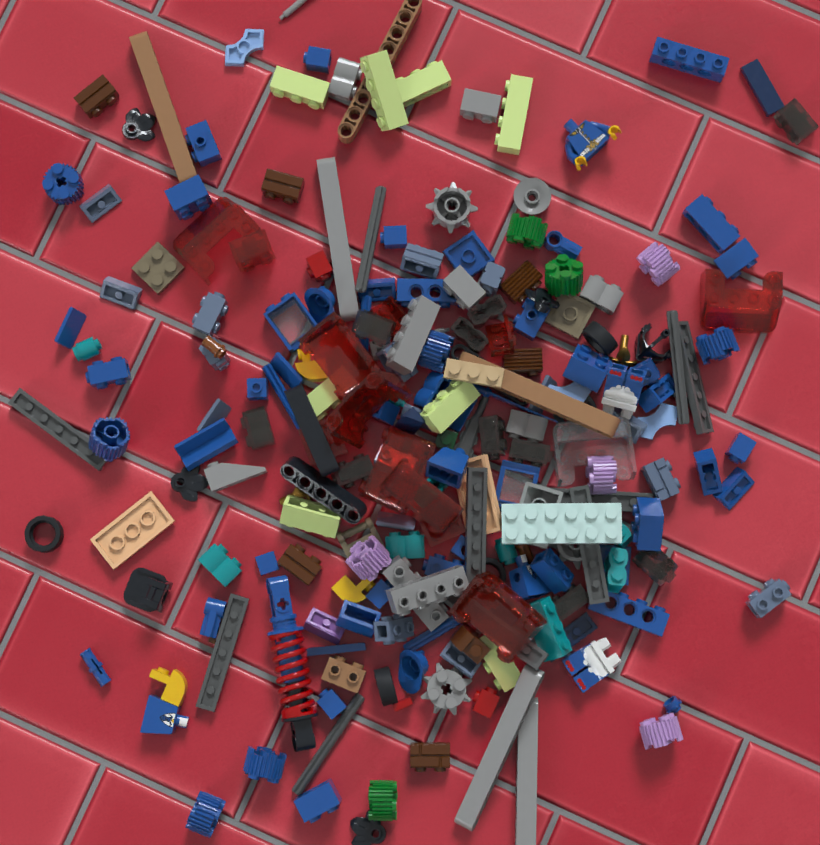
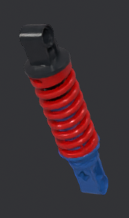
[266,575,318,752]

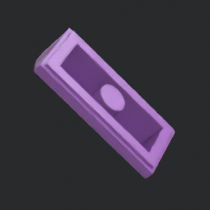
[304,607,345,645]

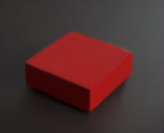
[392,696,413,712]

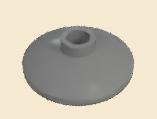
[513,178,551,215]

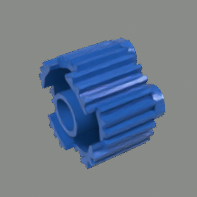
[42,163,84,205]
[695,326,740,365]
[418,330,455,373]
[88,417,130,462]
[243,746,287,783]
[185,791,226,838]

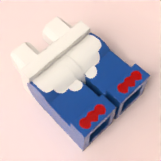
[601,362,647,419]
[561,637,622,693]

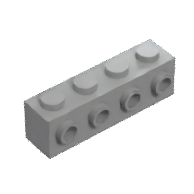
[385,295,441,376]
[381,555,449,632]
[385,565,470,616]

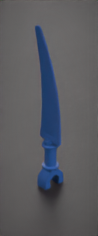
[473,384,558,423]

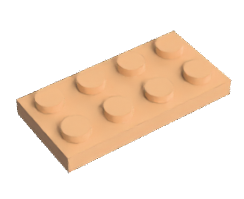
[456,454,502,535]
[90,491,176,570]

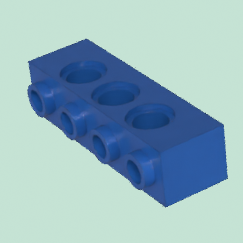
[649,36,730,83]
[397,278,461,308]
[586,592,670,637]

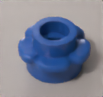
[663,696,682,714]

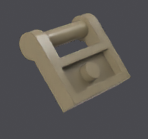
[336,516,385,559]

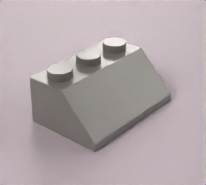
[519,481,564,549]

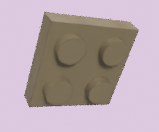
[131,242,186,295]
[544,294,596,340]

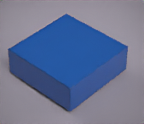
[255,551,280,576]

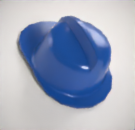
[304,286,336,330]
[398,649,429,694]

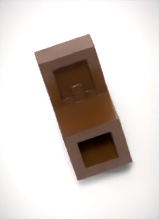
[450,622,491,665]

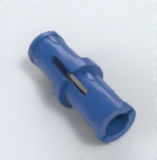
[80,648,111,687]

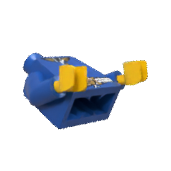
[563,119,622,171]

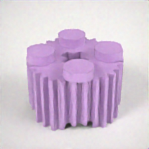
[636,242,680,287]
[585,455,617,495]
[345,535,392,581]
[639,712,683,750]

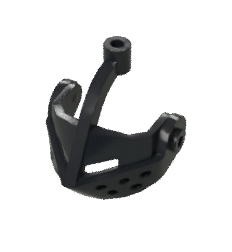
[635,323,671,364]

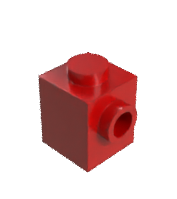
[306,250,334,282]
[472,686,500,719]

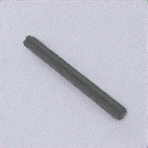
[355,186,387,293]
[666,310,690,424]
[292,693,365,795]

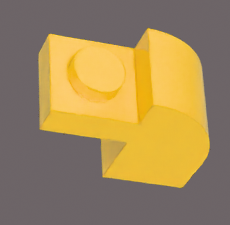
[295,342,329,382]
[331,575,375,603]
[149,667,188,707]

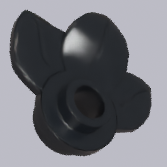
[122,108,156,142]
[524,288,560,313]
[170,465,209,502]
[350,809,386,845]

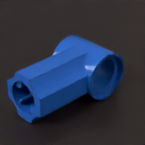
[544,231,582,260]
[200,597,227,638]

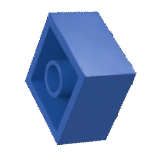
[164,174,213,220]
[562,344,612,393]
[630,497,664,551]
[293,778,342,823]

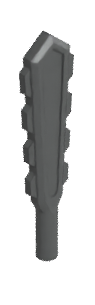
[453,396,489,458]

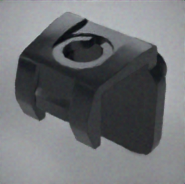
[124,567,173,613]

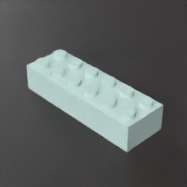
[501,503,622,545]

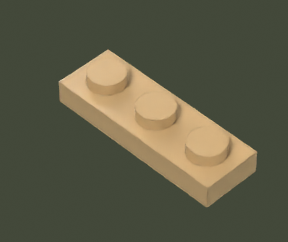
[443,358,505,389]

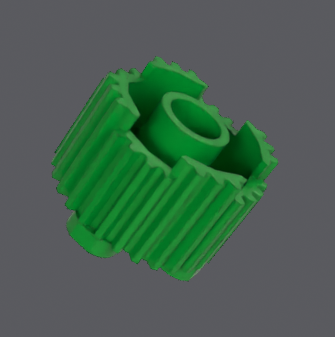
[506,213,548,250]
[545,254,583,297]
[368,780,398,821]

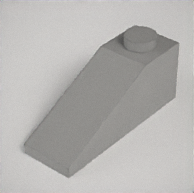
[204,461,267,492]

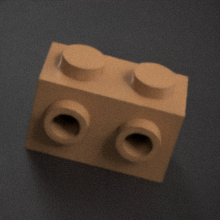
[321,654,366,693]

